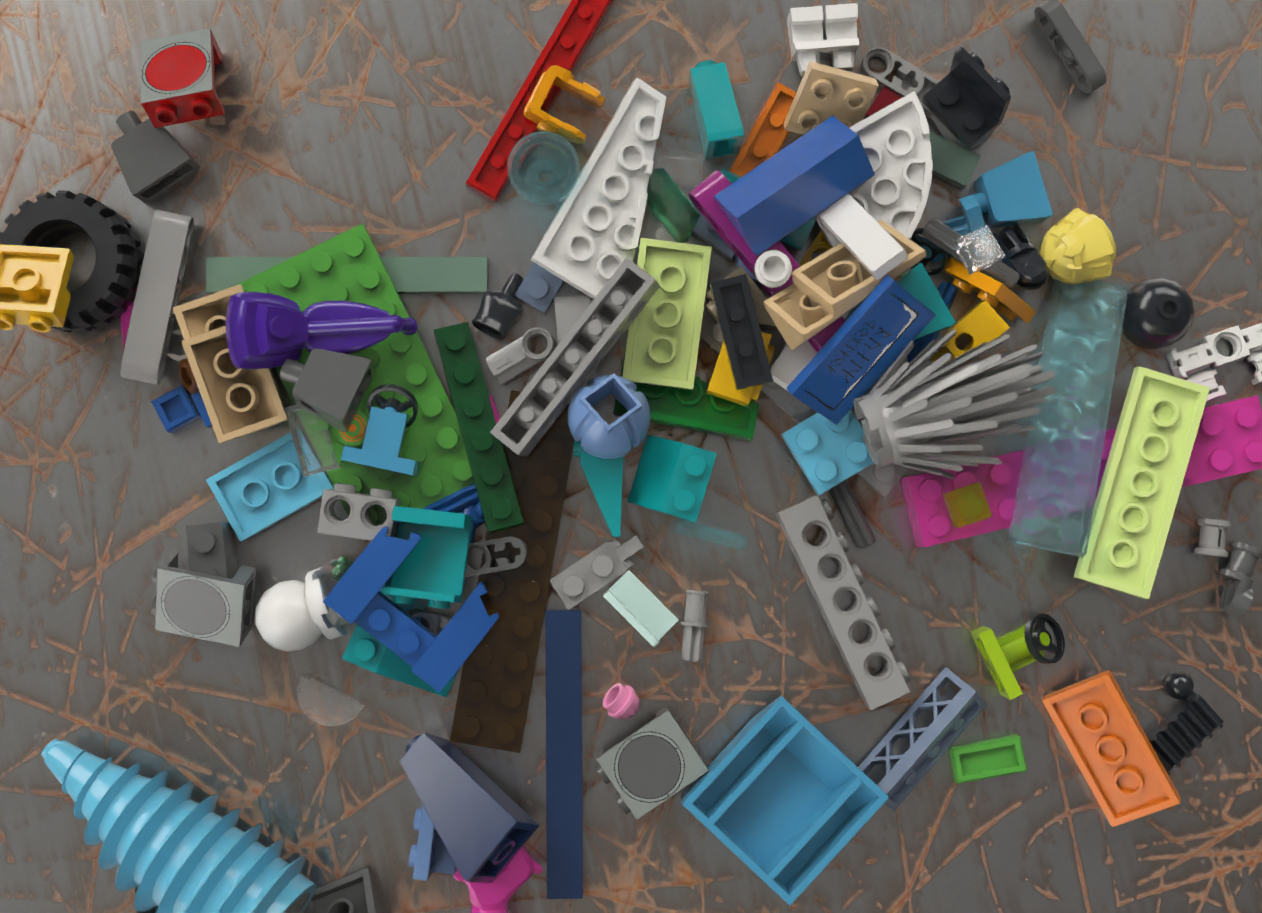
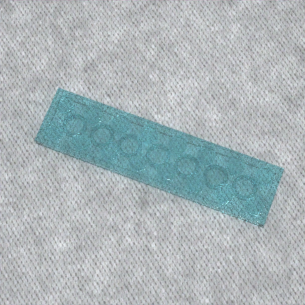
[1008,279,1129,557]

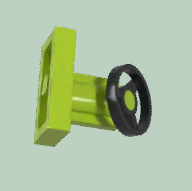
[970,614,1065,700]

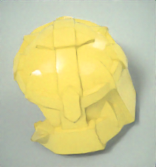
[1040,208,1116,285]

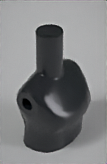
[472,272,523,340]

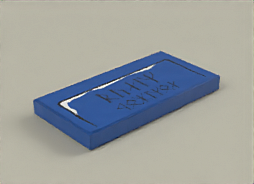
[786,275,936,425]

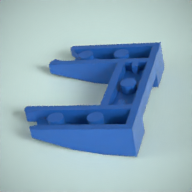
[322,526,499,693]

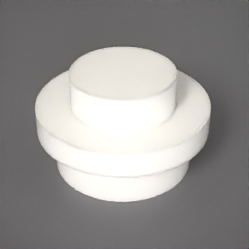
[754,250,792,288]

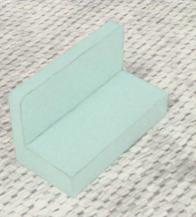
[603,569,679,647]

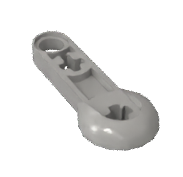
[860,47,994,148]

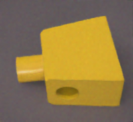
[928,300,1010,366]

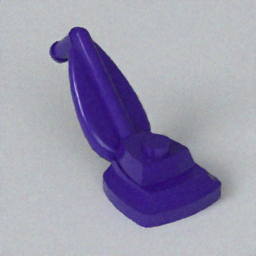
[226,292,418,369]

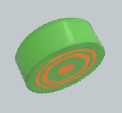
[335,411,369,446]

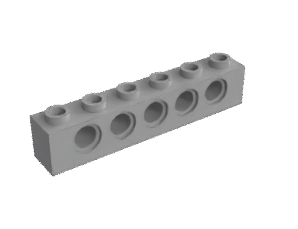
[490,257,660,457]
[775,495,911,710]

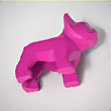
[453,845,543,913]

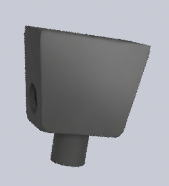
[111,111,201,203]
[280,348,374,433]

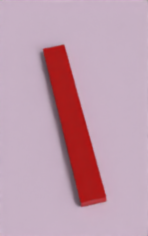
[465,0,614,203]

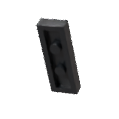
[710,274,773,391]

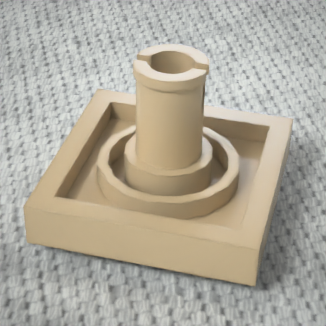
[784,61,878,135]

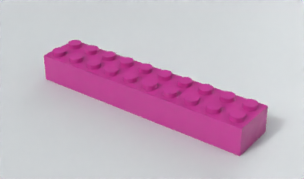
[900,395,1262,547]

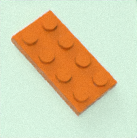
[1042,669,1181,827]

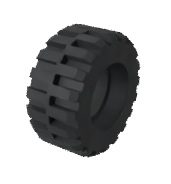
[0,190,144,333]

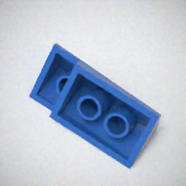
[714,115,875,257]

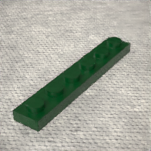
[434,322,524,534]

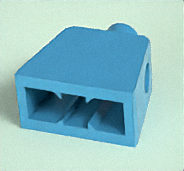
[961,151,1053,229]

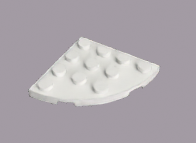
[816,91,933,248]

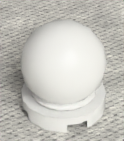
[255,567,348,652]

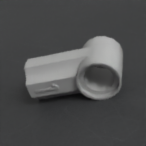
[485,328,557,385]

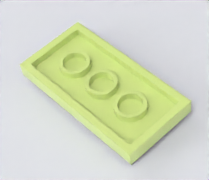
[622,238,712,390]

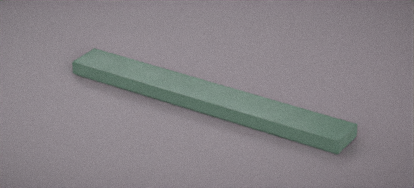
[206,257,488,294]

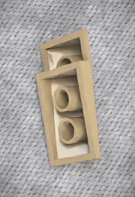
[763,220,926,351]
[173,284,289,444]

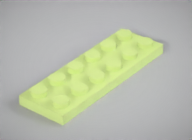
[1073,366,1210,599]

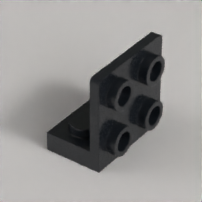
[922,46,1011,151]

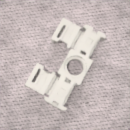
[1166,319,1262,402]

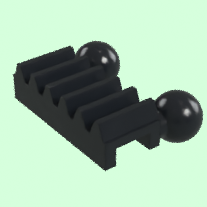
[1146,671,1224,776]

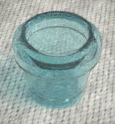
[507,131,580,205]

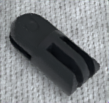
[988,224,1049,290]

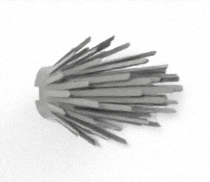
[853,329,1056,480]

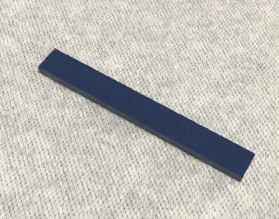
[545,610,583,899]

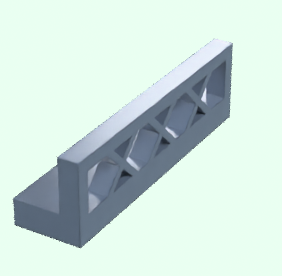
[858,667,987,811]

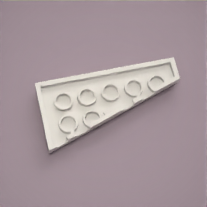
[531,78,666,299]

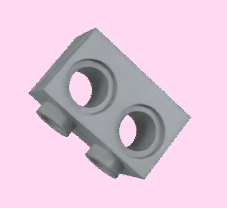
[317,483,401,541]

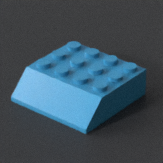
[681,696,889,906]

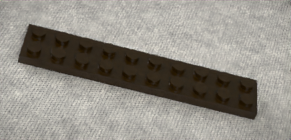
[450,390,574,753]

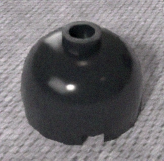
[1117,278,1195,350]

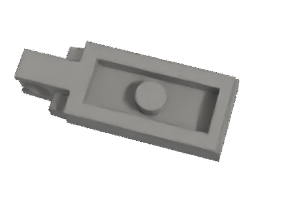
[550,535,644,610]

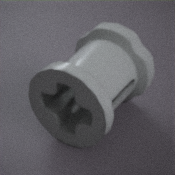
[1194,518,1232,558]

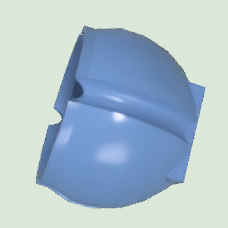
[568,374,651,459]

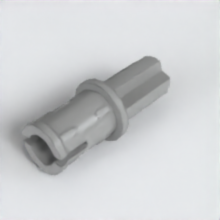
[680,590,709,662]

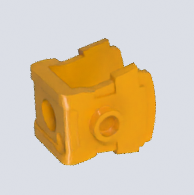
[523,65,606,144]

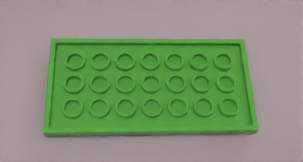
[235,223,474,541]

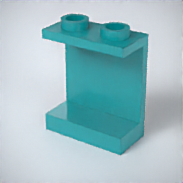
[382,506,473,609]

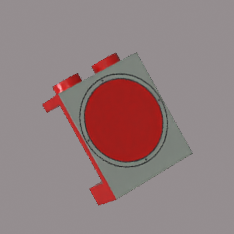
[141,28,225,128]

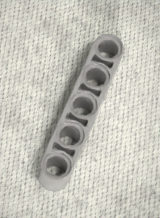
[120,209,194,385]

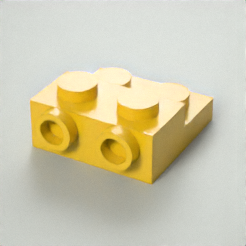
[0,244,74,333]

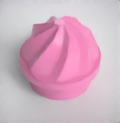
[603,683,640,720]

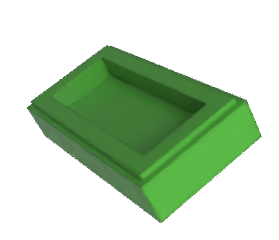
[948,734,1027,784]

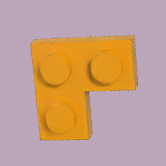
[943,258,1036,323]

